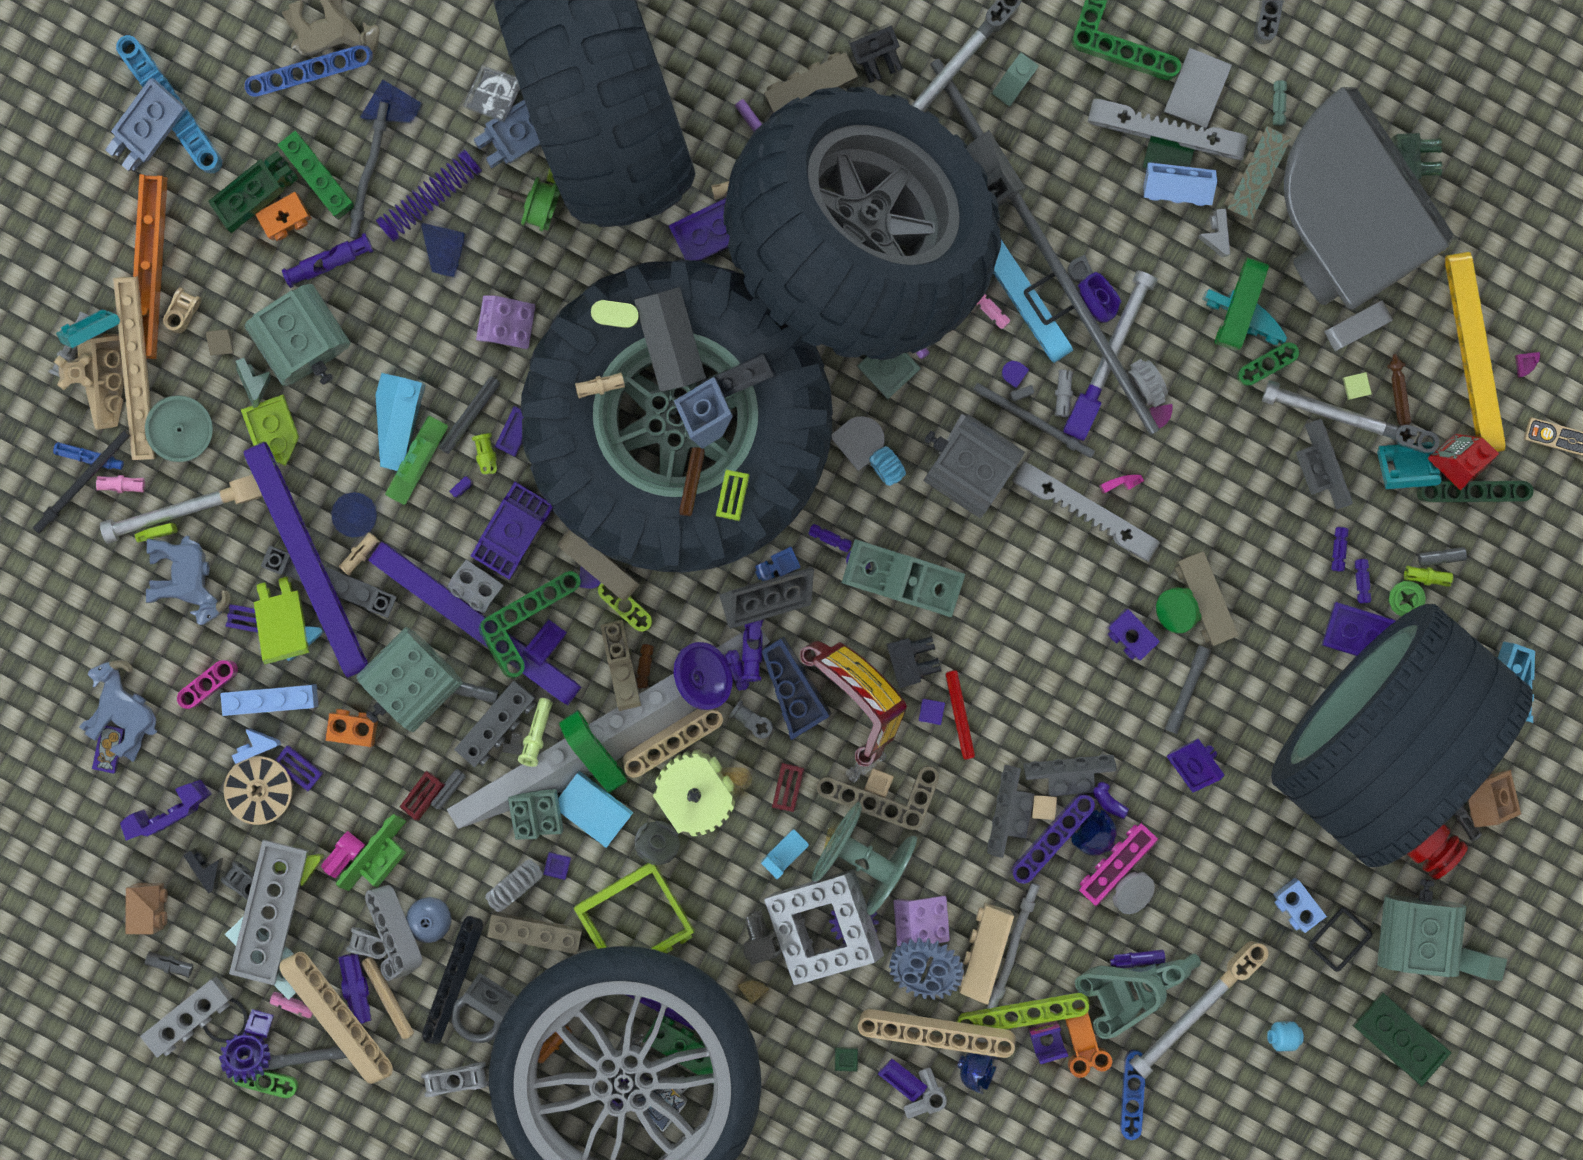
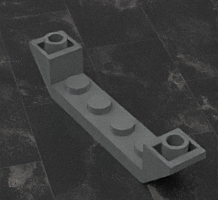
[261,545,397,618]

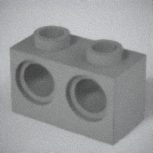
[446,560,504,614]

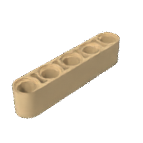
[622,708,723,778]

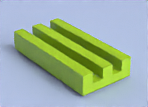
[716,470,750,521]

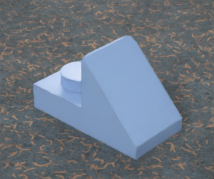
[232,728,282,764]

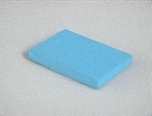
[558,771,633,848]

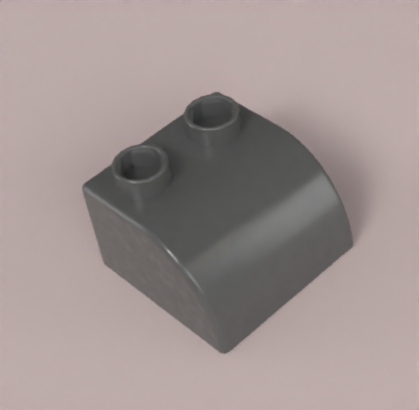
[1284,87,1455,309]

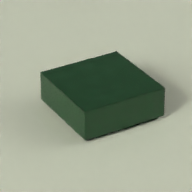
[835,1047,858,1072]

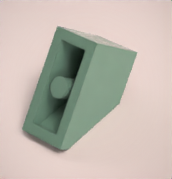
[992,53,1039,107]

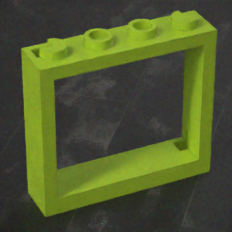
[574,863,695,954]

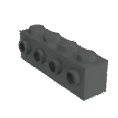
[454,680,536,768]

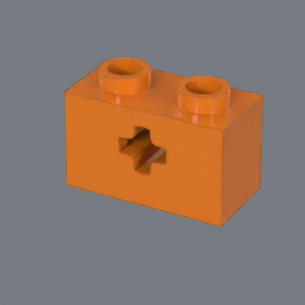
[255,192,312,241]

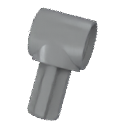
[904,1067,947,1119]

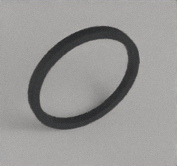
[203,998,248,1043]

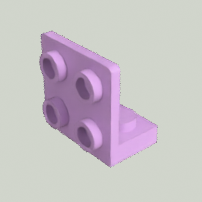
[476,296,535,349]
[893,896,950,946]

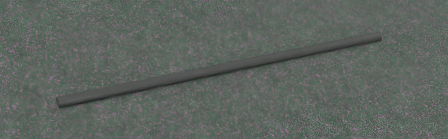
[930,58,1160,435]

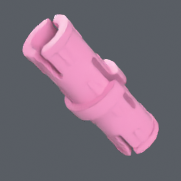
[96,475,145,493]

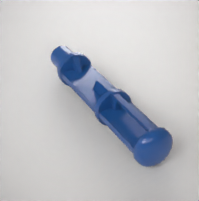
[53,442,124,470]

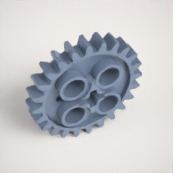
[889,938,964,1000]

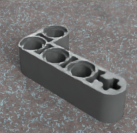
[1254,0,1284,44]

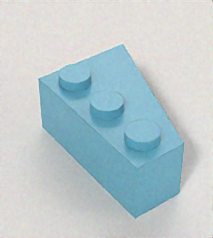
[1498,642,1535,723]

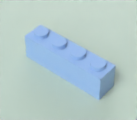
[221,684,319,716]

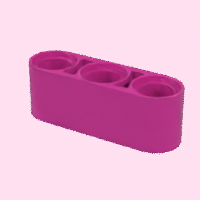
[177,660,238,709]

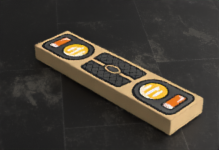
[1523,417,1583,456]

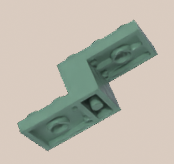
[841,539,965,617]

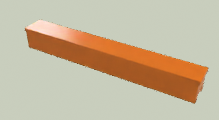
[133,174,168,359]

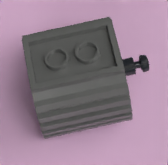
[923,414,1025,519]

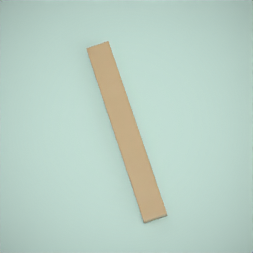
[113,276,156,460]

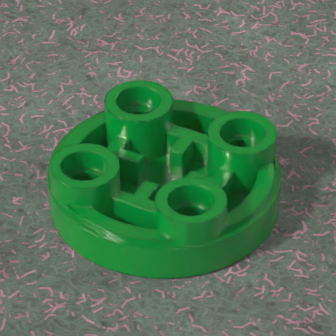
[1156,588,1202,634]

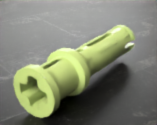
[518,698,553,767]

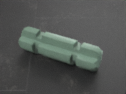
[1273,80,1287,126]

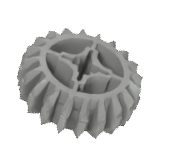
[485,859,543,912]

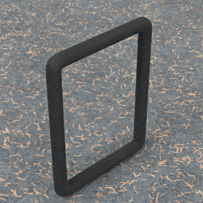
[1024,273,1074,325]
[1308,907,1372,972]

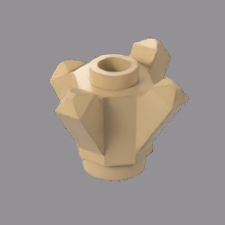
[54,353,93,390]

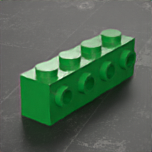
[642,1015,713,1084]

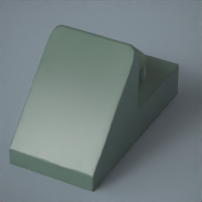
[236,358,271,408]

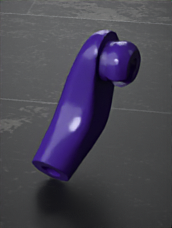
[1093,782,1129,819]

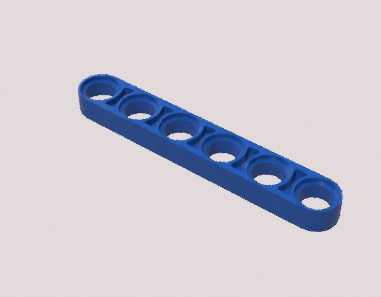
[245,45,373,97]

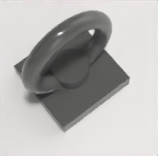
[451,973,517,1043]

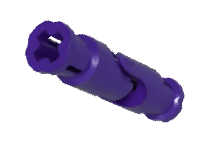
[282,233,374,288]
[741,619,764,682]

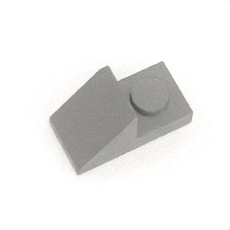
[1198,209,1230,257]

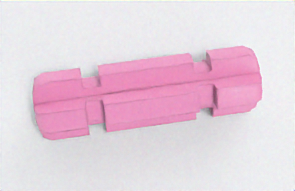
[977,294,1010,329]
[270,992,313,1018]

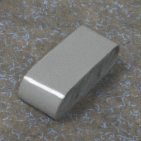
[1324,300,1393,351]

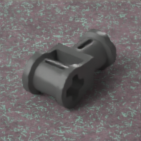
[729,700,773,739]

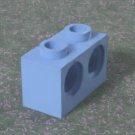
[1273,878,1327,933]

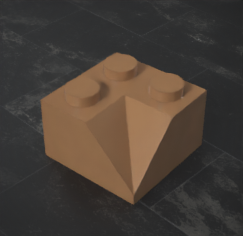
[126,883,168,934]

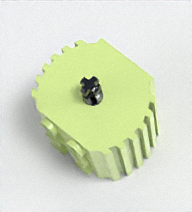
[653,749,735,836]

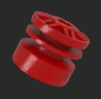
[1407,824,1468,880]

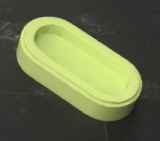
[591,300,639,328]

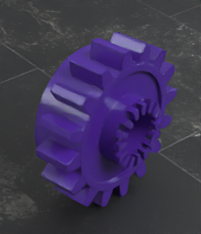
[219,1032,271,1083]

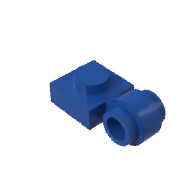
[755,547,801,581]

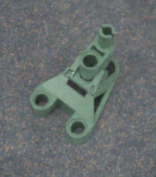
[1075,954,1201,1039]

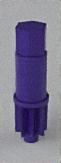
[1110,950,1166,968]

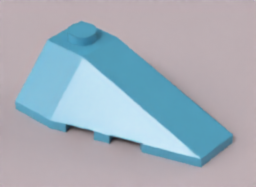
[376,373,426,471]

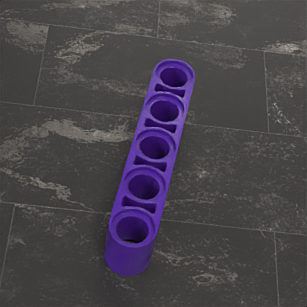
[1011,794,1095,884]

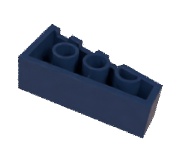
[762,636,832,740]

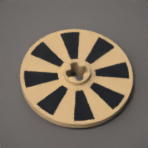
[224,756,293,825]

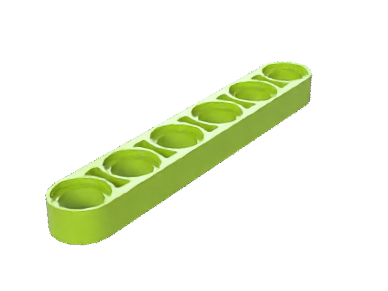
[957,993,1089,1029]

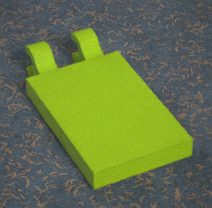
[254,576,309,664]

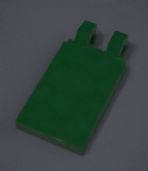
[208,151,298,234]

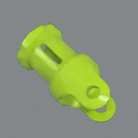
[471,433,497,474]

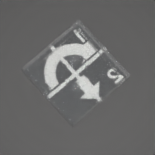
[463,65,520,122]

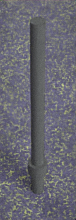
[973,382,1095,458]

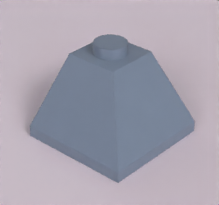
[674,377,733,448]

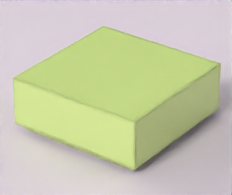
[1343,372,1372,400]

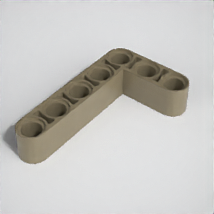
[817,765,939,830]

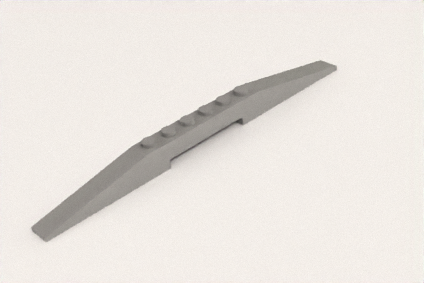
[447,628,770,829]

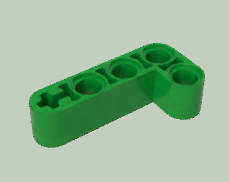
[1214,257,1269,351]
[559,710,628,793]

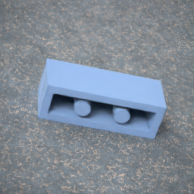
[1143,162,1217,206]

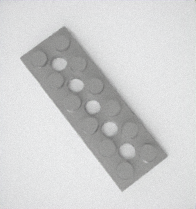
[229,839,309,985]

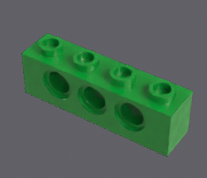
[277,131,355,220]

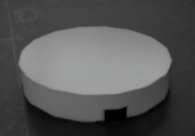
[1112,871,1155,914]

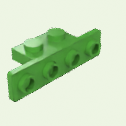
[385,416,448,505]
[336,814,406,891]

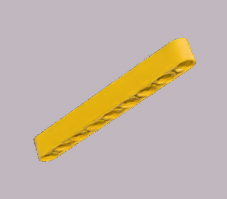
[1445,252,1505,452]

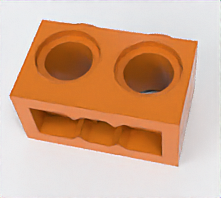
[325,709,378,747]

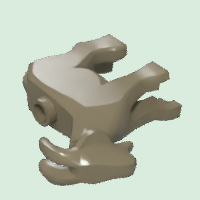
[282,0,380,62]

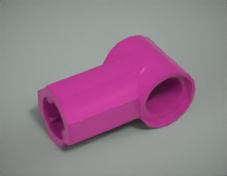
[321,831,365,878]

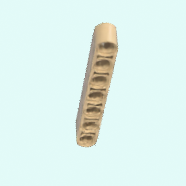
[280,952,393,1084]
[858,1009,1016,1058]

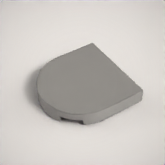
[832,416,884,471]

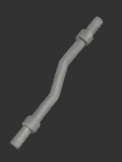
[987,882,1040,1009]

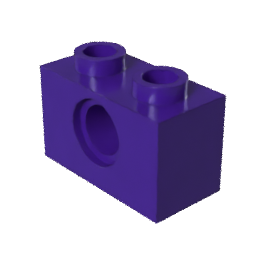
[1106,609,1160,661]

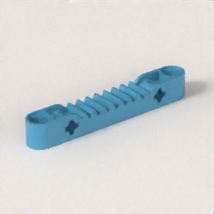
[116,35,222,174]

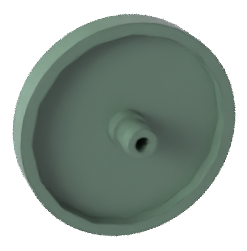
[145,395,213,462]

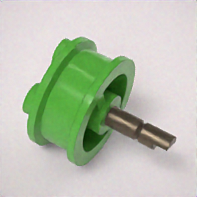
[497,176,560,232]

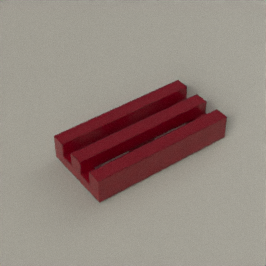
[772,763,804,812]
[399,771,445,821]

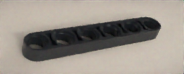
[422,916,483,1045]

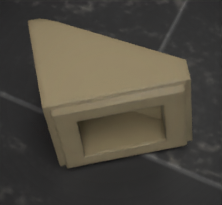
[206,330,234,356]

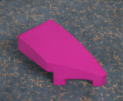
[1099,475,1144,493]

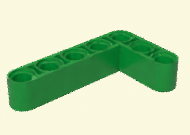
[1072,0,1181,80]
[479,571,581,678]

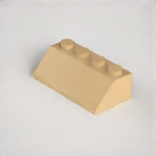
[958,903,1014,1005]

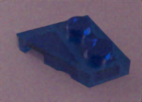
[360,79,423,124]
[421,223,466,278]

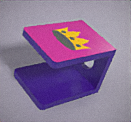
[1028,1021,1069,1064]

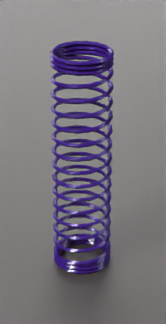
[376,149,482,242]

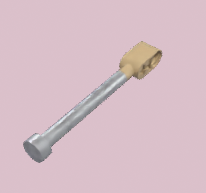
[100,475,263,544]
[1129,941,1268,1079]

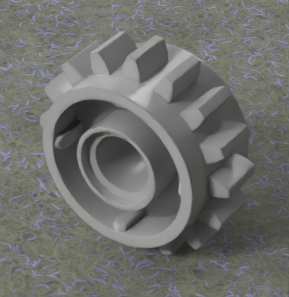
[1128,359,1168,407]

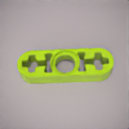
[598,583,652,632]

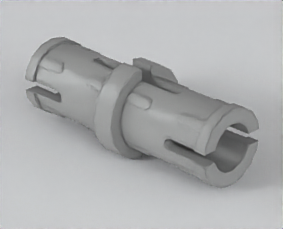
[1055,370,1073,417]

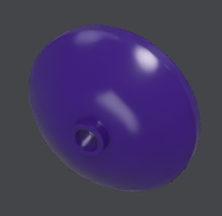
[674,642,732,710]

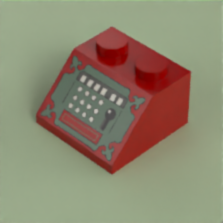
[1427,434,1499,490]

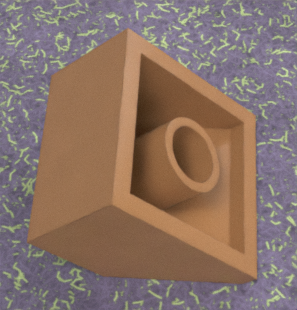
[1468,770,1521,827]

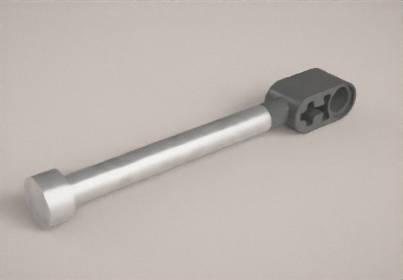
[912,0,1021,112]
[1262,380,1439,453]

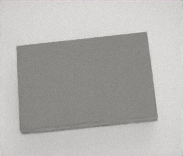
[1163,48,1232,129]

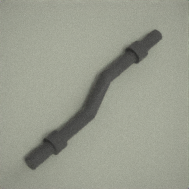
[349,102,389,238]

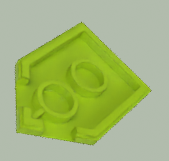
[241,394,299,466]

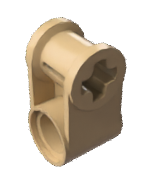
[163,287,201,333]

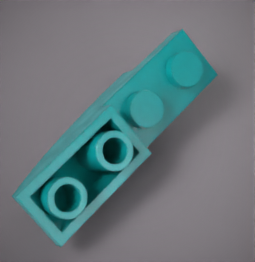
[1202,289,1287,346]

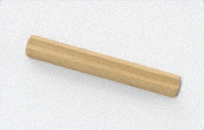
[361,957,414,1039]

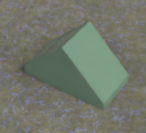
[1460,948,1507,981]

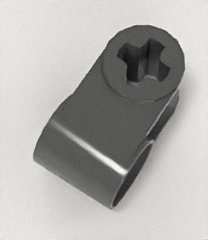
[220,860,254,900]

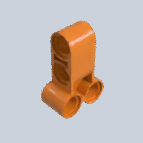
[1065,1006,1112,1078]

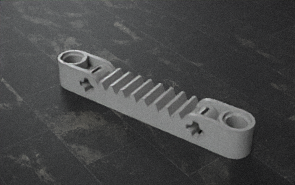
[1087,99,1248,160]
[1012,461,1160,562]

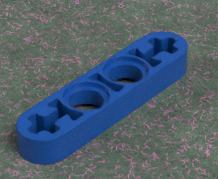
[1120,1050,1145,1140]

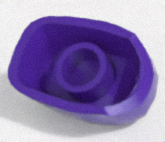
[1078,272,1121,323]

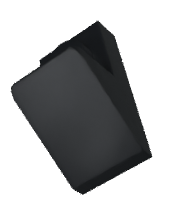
[183,848,223,894]

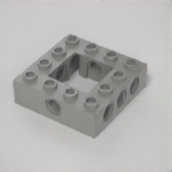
[764,869,884,985]

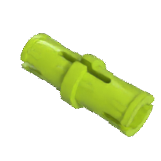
[1404,565,1453,587]

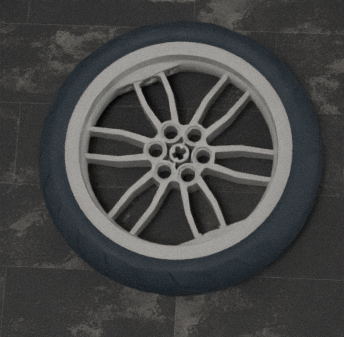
[489,946,761,1160]

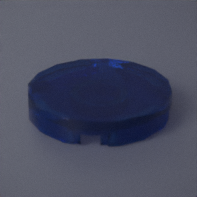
[331,492,377,538]

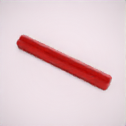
[945,670,975,760]

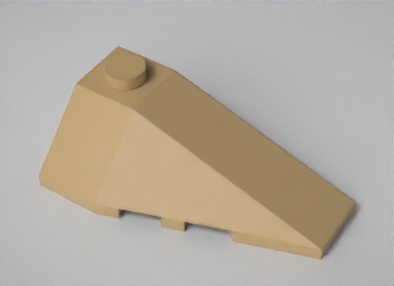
[77,334,124,430]

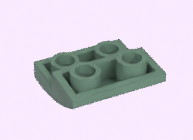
[508,789,564,840]

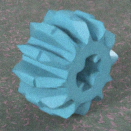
[869,446,906,486]

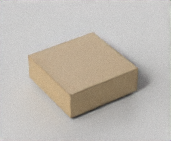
[864,768,894,798]
[1032,795,1057,820]

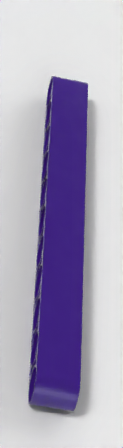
[243,441,368,678]
[368,541,582,706]

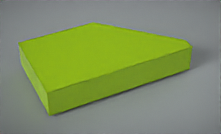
[135,523,178,543]

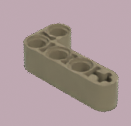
[557,529,640,602]

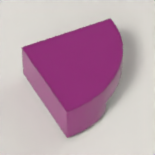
[1515,352,1540,378]
[1149,404,1173,429]

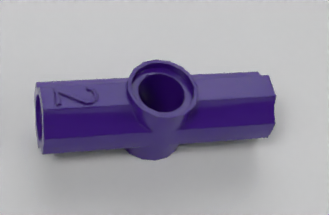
[338,953,372,1023]

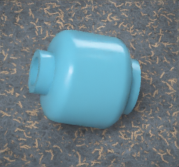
[1267,1021,1304,1051]

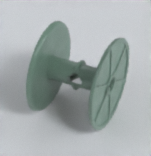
[812,802,917,915]

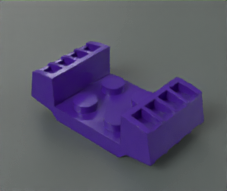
[471,482,554,580]
[120,780,212,841]

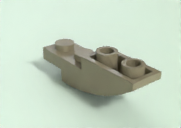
[600,620,641,711]

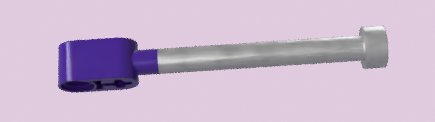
[1063,270,1158,441]

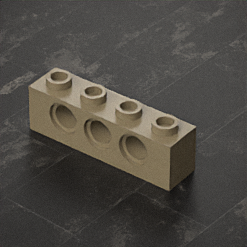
[487,911,583,954]

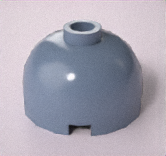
[406,897,452,943]

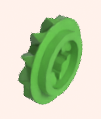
[1388,581,1426,616]

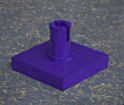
[1166,739,1225,793]

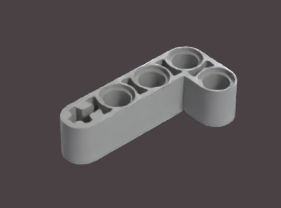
[365,885,422,981]

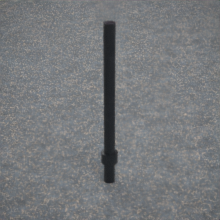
[33,430,131,534]

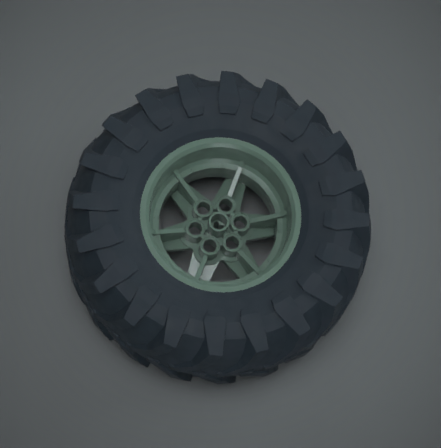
[521,260,833,573]

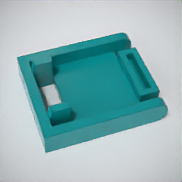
[56,309,120,348]
[1377,442,1441,489]

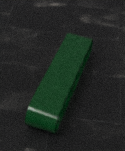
[1416,481,1534,503]

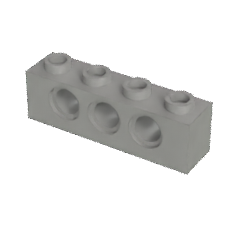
[140,976,233,1057]

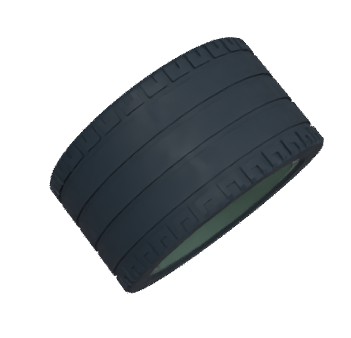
[1271,604,1533,867]

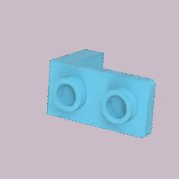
[761,829,809,879]

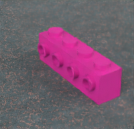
[1079,823,1159,907]

